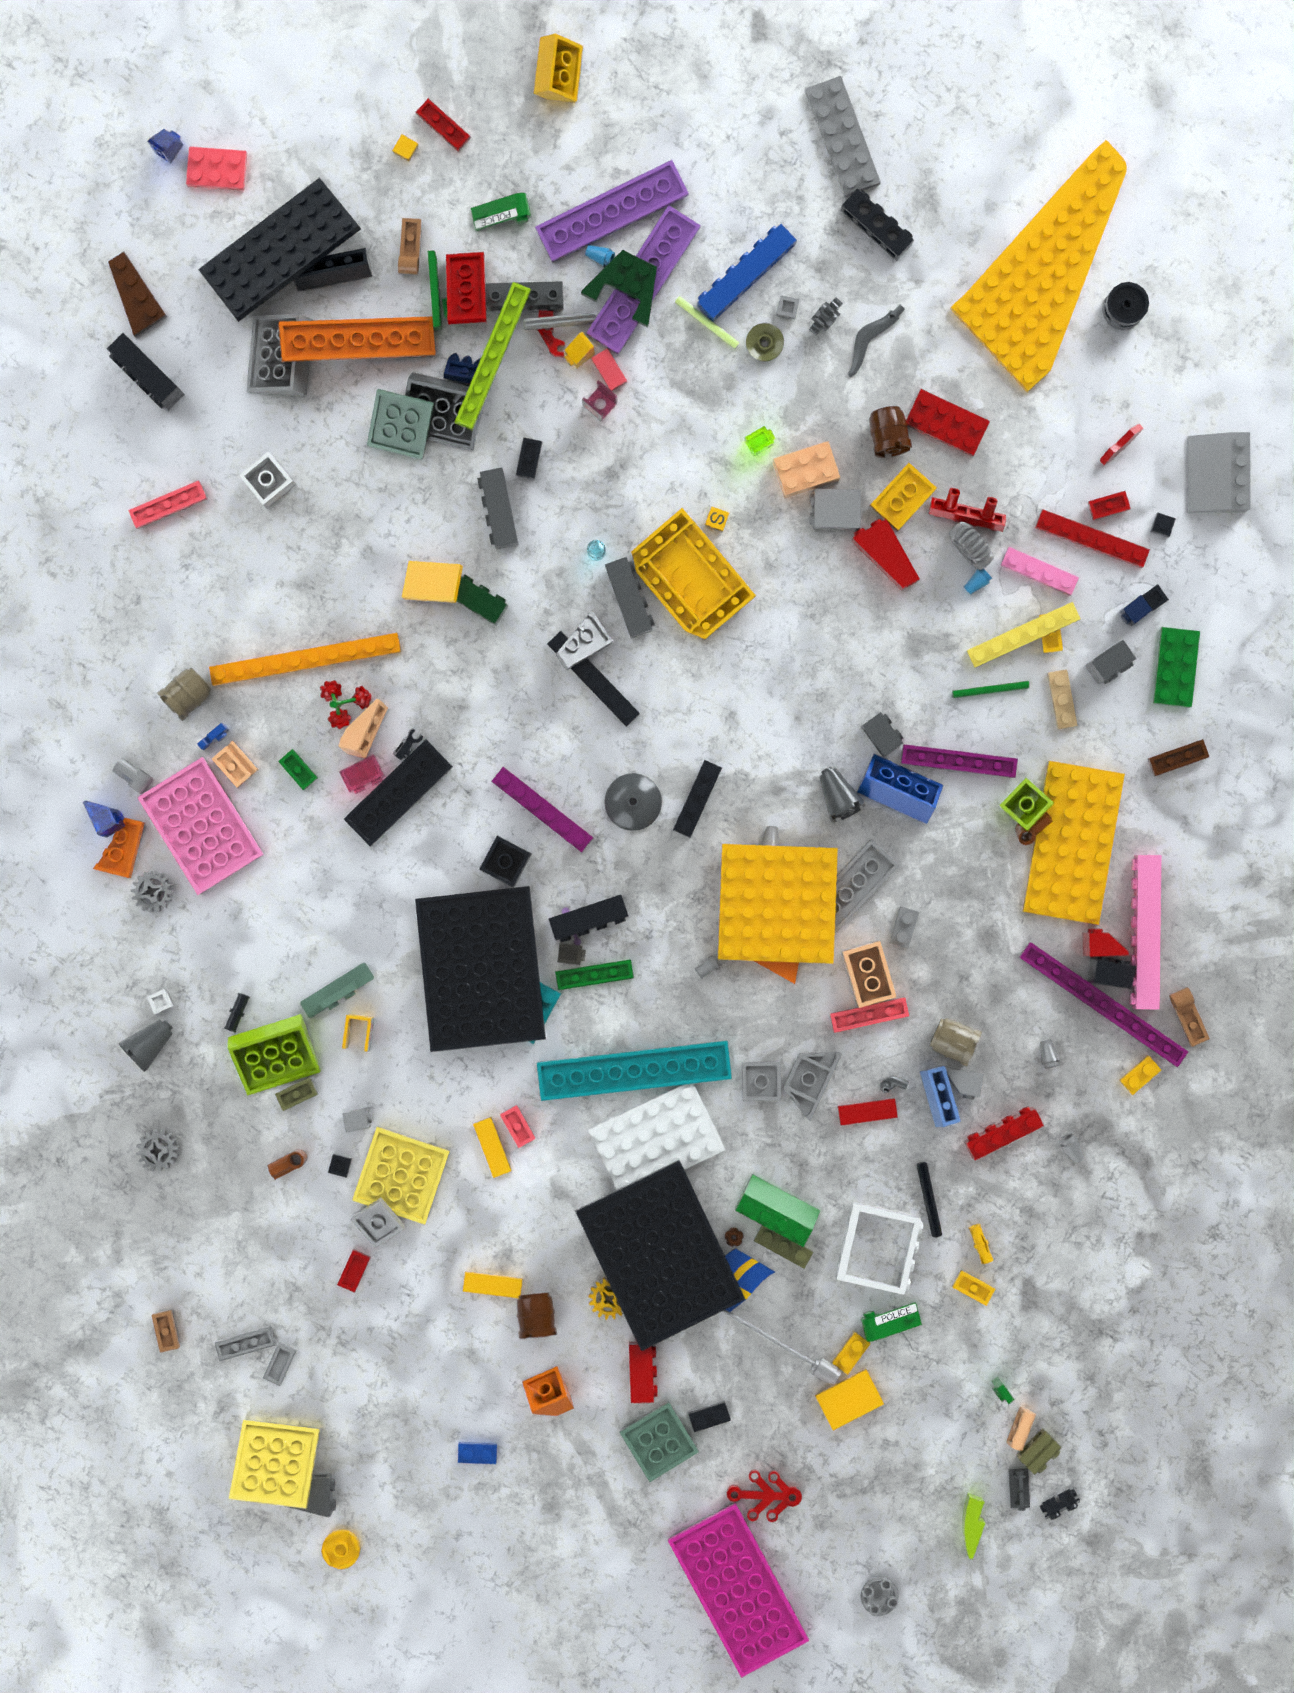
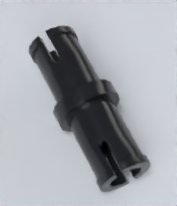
[224,992,250,1033]

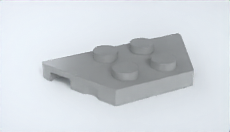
[783,1052,842,1121]

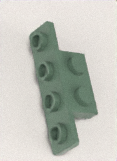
[300,963,374,1018]

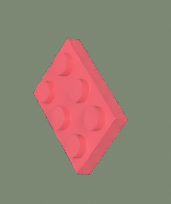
[186,147,247,191]

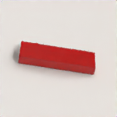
[416,98,471,152]
[838,1098,898,1126]

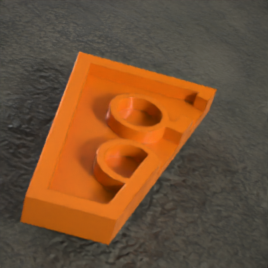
[93,818,145,878]

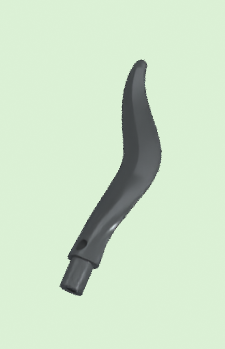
[848,304,905,377]

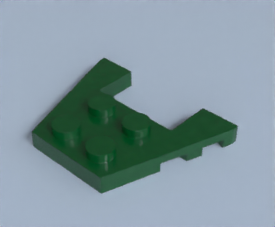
[581,250,657,328]

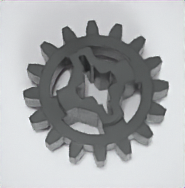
[809,298,843,335]

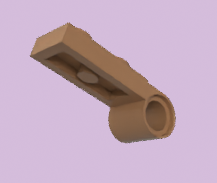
[398,218,422,275]
[1169,987,1210,1047]

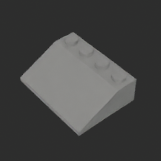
[247,314,313,396]
[1187,432,1250,513]

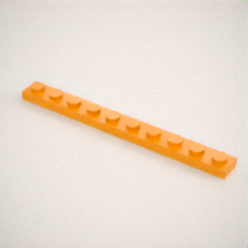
[209,633,401,686]

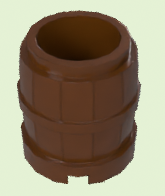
[869,406,912,458]
[516,1292,557,1339]

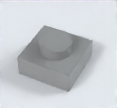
[776,295,799,320]

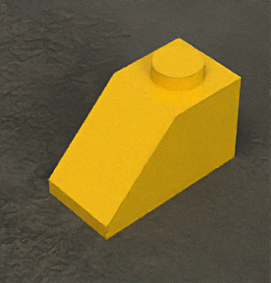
[564,332,595,369]

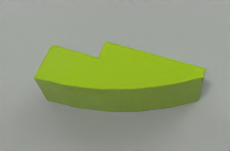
[962,1492,985,1560]

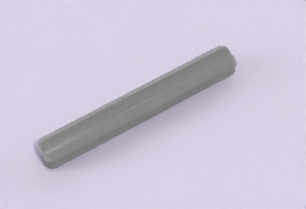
[523,312,596,330]

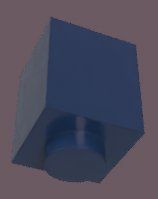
[1119,595,1153,626]

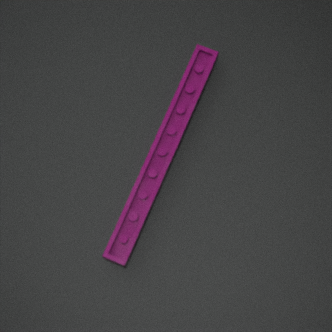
[1019,942,1188,1067]

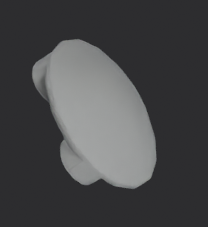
[860,1577,899,1616]

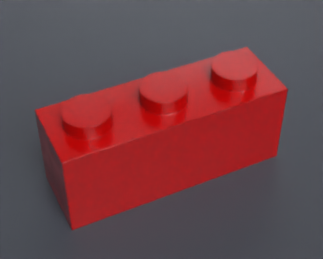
[629,1341,658,1403]

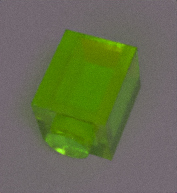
[744,426,775,457]

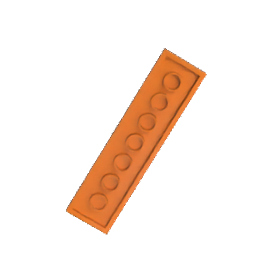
[278,316,436,362]

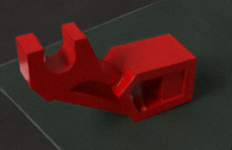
[537,310,565,358]

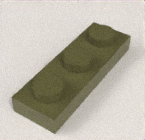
[754,1225,813,1269]

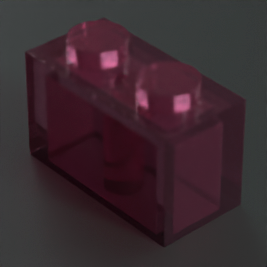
[339,754,385,794]

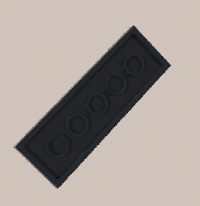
[344,739,453,847]

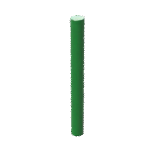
[952,681,1029,698]

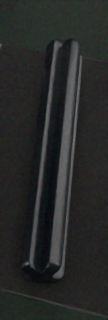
[917,1162,942,1238]

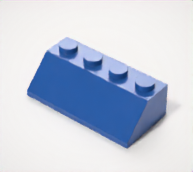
[857,754,943,824]

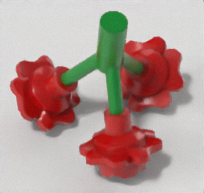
[320,680,372,729]

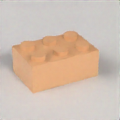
[773,441,840,499]
[842,941,896,1008]

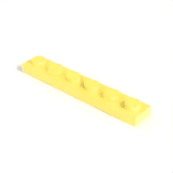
[967,602,1081,668]

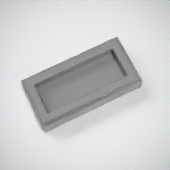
[263,1342,297,1386]

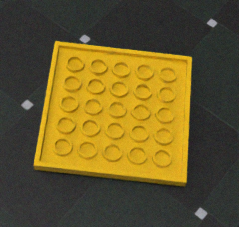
[718,844,838,964]

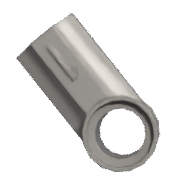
[112,758,153,794]

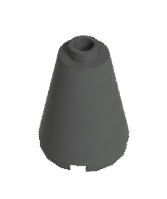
[819,767,866,822]
[118,1020,173,1072]

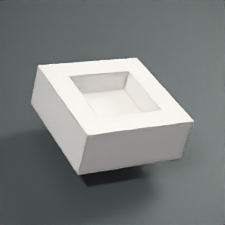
[147,989,173,1014]

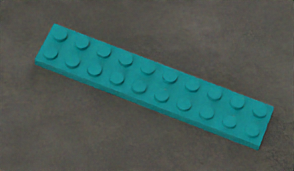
[537,1040,732,1101]

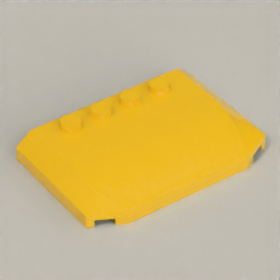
[631,508,756,639]

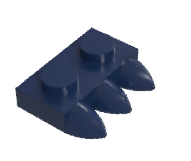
[444,353,481,384]

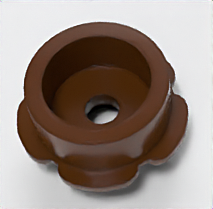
[725,1228,744,1247]

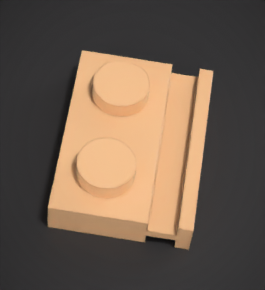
[212,741,259,788]

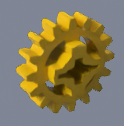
[588,1277,623,1320]

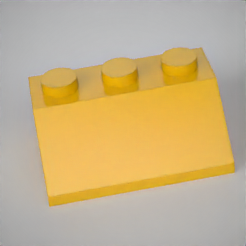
[533,33,583,103]

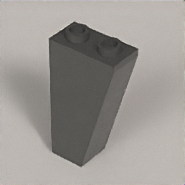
[285,1473,336,1517]

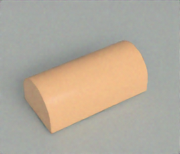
[1006,1407,1036,1451]

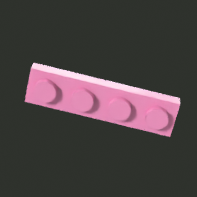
[1001,547,1079,596]

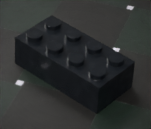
[107,333,185,410]

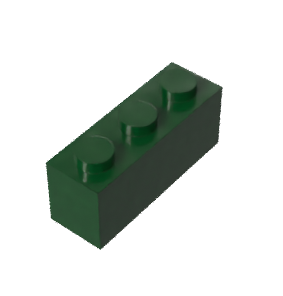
[456,574,508,626]

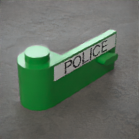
[471,193,531,231]
[861,1302,922,1342]

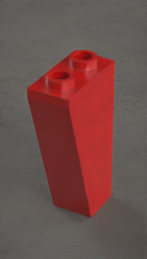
[851,519,920,591]

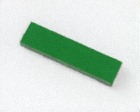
[428,250,442,331]
[555,959,634,990]

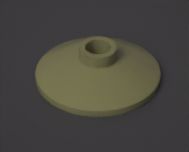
[746,323,784,361]

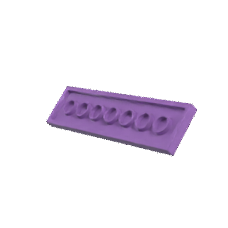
[535,160,689,263]
[586,205,701,355]

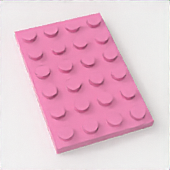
[137,757,264,895]

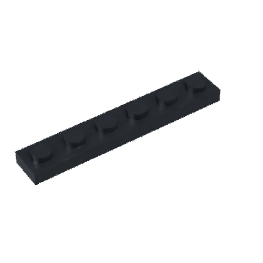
[547,631,640,727]

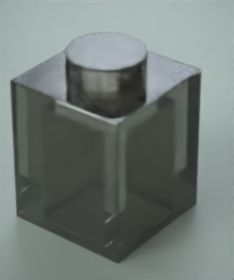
[557,943,586,965]

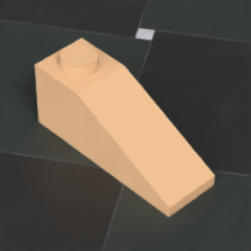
[338,699,388,759]

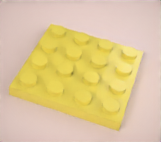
[352,1126,450,1225]
[229,1420,320,1509]

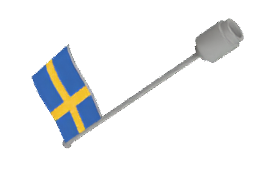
[722,1248,841,1385]

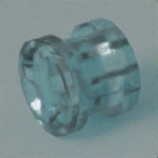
[587,540,606,561]

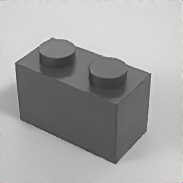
[861,712,903,758]

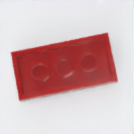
[446,252,487,325]
[906,389,990,456]

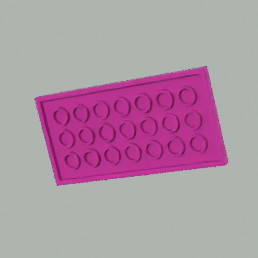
[668,1502,809,1678]

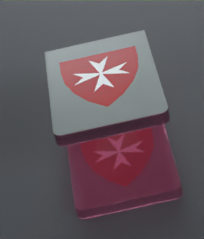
[582,380,618,422]

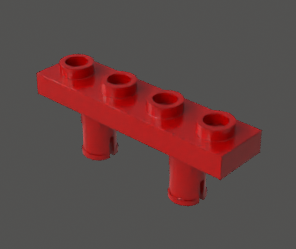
[929,488,1006,532]

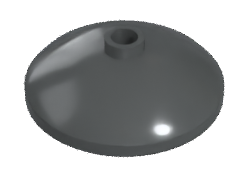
[604,773,662,831]

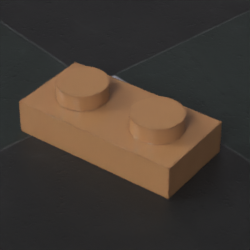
[152,1310,180,1353]

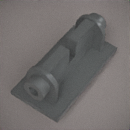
[1009,1468,1030,1511]

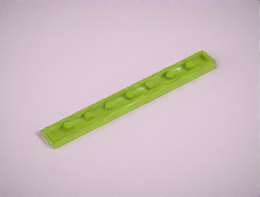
[455,282,531,430]

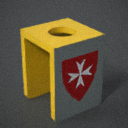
[342,1014,374,1052]

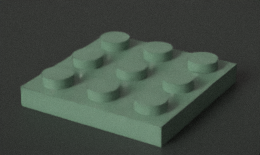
[367,389,434,459]
[620,1401,699,1482]

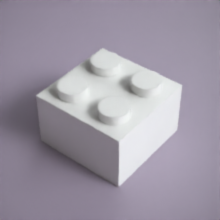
[239,451,296,509]

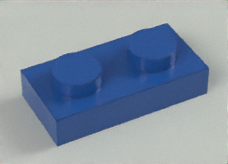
[458,1442,497,1464]

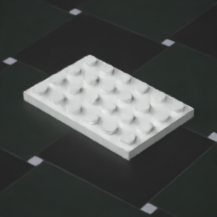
[588,1084,725,1190]

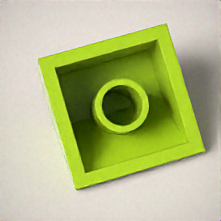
[999,778,1054,831]

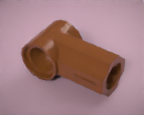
[1015,812,1053,845]
[267,1149,307,1180]

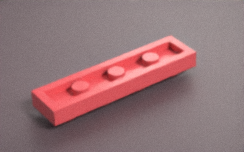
[128,480,207,529]
[830,997,909,1033]

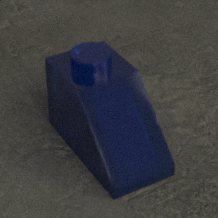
[147,129,183,164]
[83,800,125,838]

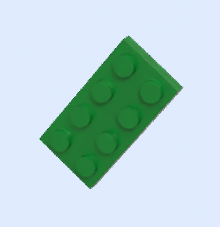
[1153,627,1200,708]

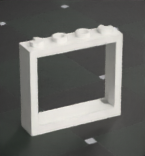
[835,1202,923,1295]

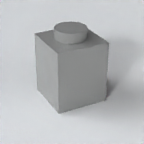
[342,1108,373,1132]

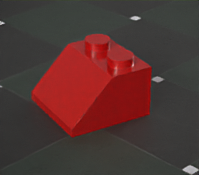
[1082,929,1129,957]

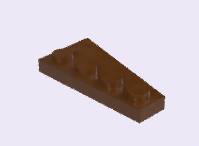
[108,251,167,337]

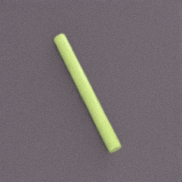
[675,296,739,349]

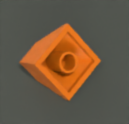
[522,1366,574,1416]

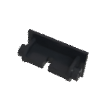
[1040,1489,1080,1520]

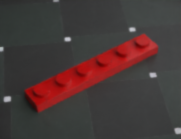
[1035,509,1150,568]

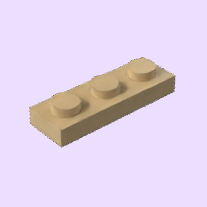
[1047,669,1077,730]

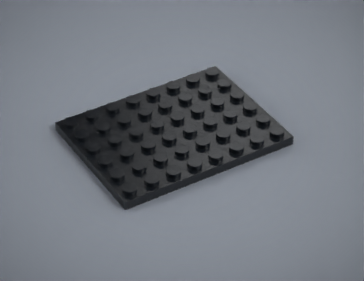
[415,886,546,1052]
[575,1160,746,1351]

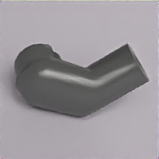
[880,1075,909,1093]

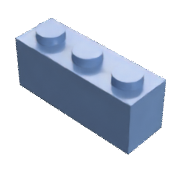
[920,1066,961,1127]

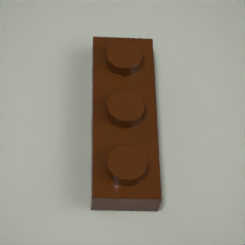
[1148,739,1210,776]

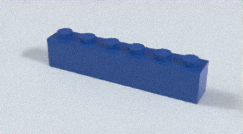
[697,224,797,322]

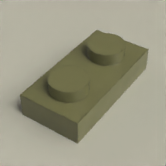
[275,1077,318,1111]

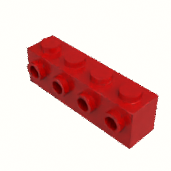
[964,1106,1044,1161]

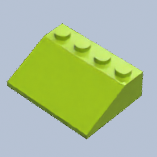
[228,1014,321,1095]

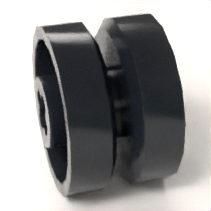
[1102,282,1149,330]

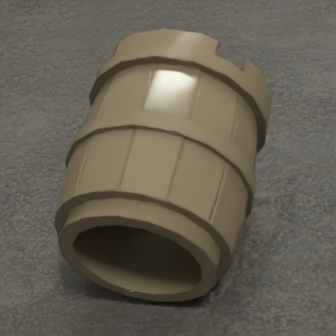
[157,668,211,721]
[929,1018,982,1066]

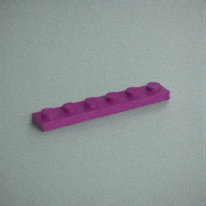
[901,744,1018,778]
[491,767,593,852]

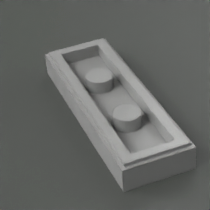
[215,1326,276,1361]

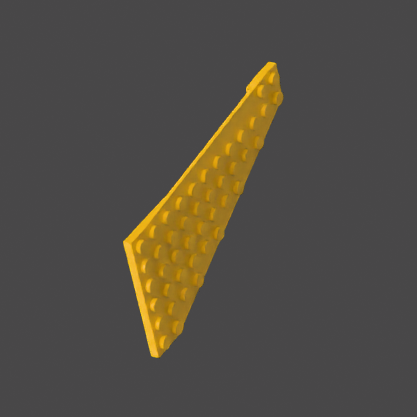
[950,140,1127,392]

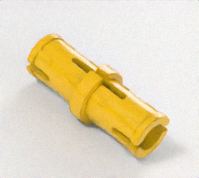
[969,1224,993,1264]

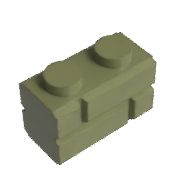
[1016,1428,1062,1475]

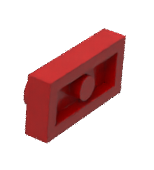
[1087,491,1131,520]

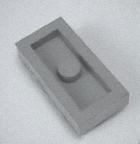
[889,906,919,949]

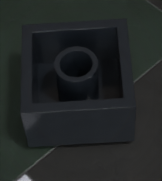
[479,835,532,888]
[1087,956,1136,989]

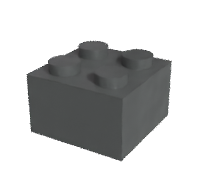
[1085,640,1137,684]

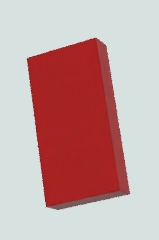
[337,1249,371,1293]

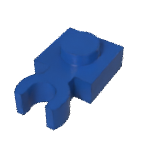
[197,723,229,750]

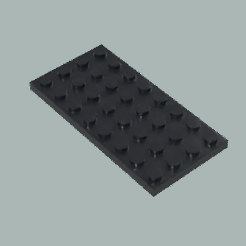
[198,177,361,322]

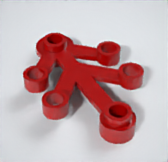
[727,1469,802,1522]

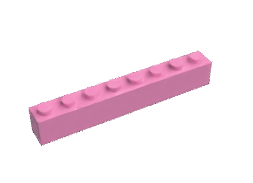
[1130,855,1161,1010]

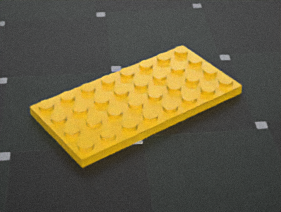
[1022,761,1125,925]

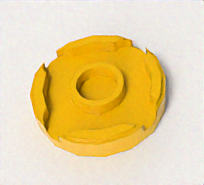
[321,1529,361,1570]

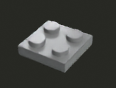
[742,1061,781,1101]
[351,1198,405,1248]

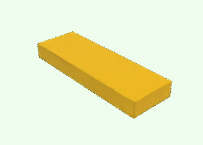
[473,1117,512,1178]
[463,1271,523,1298]

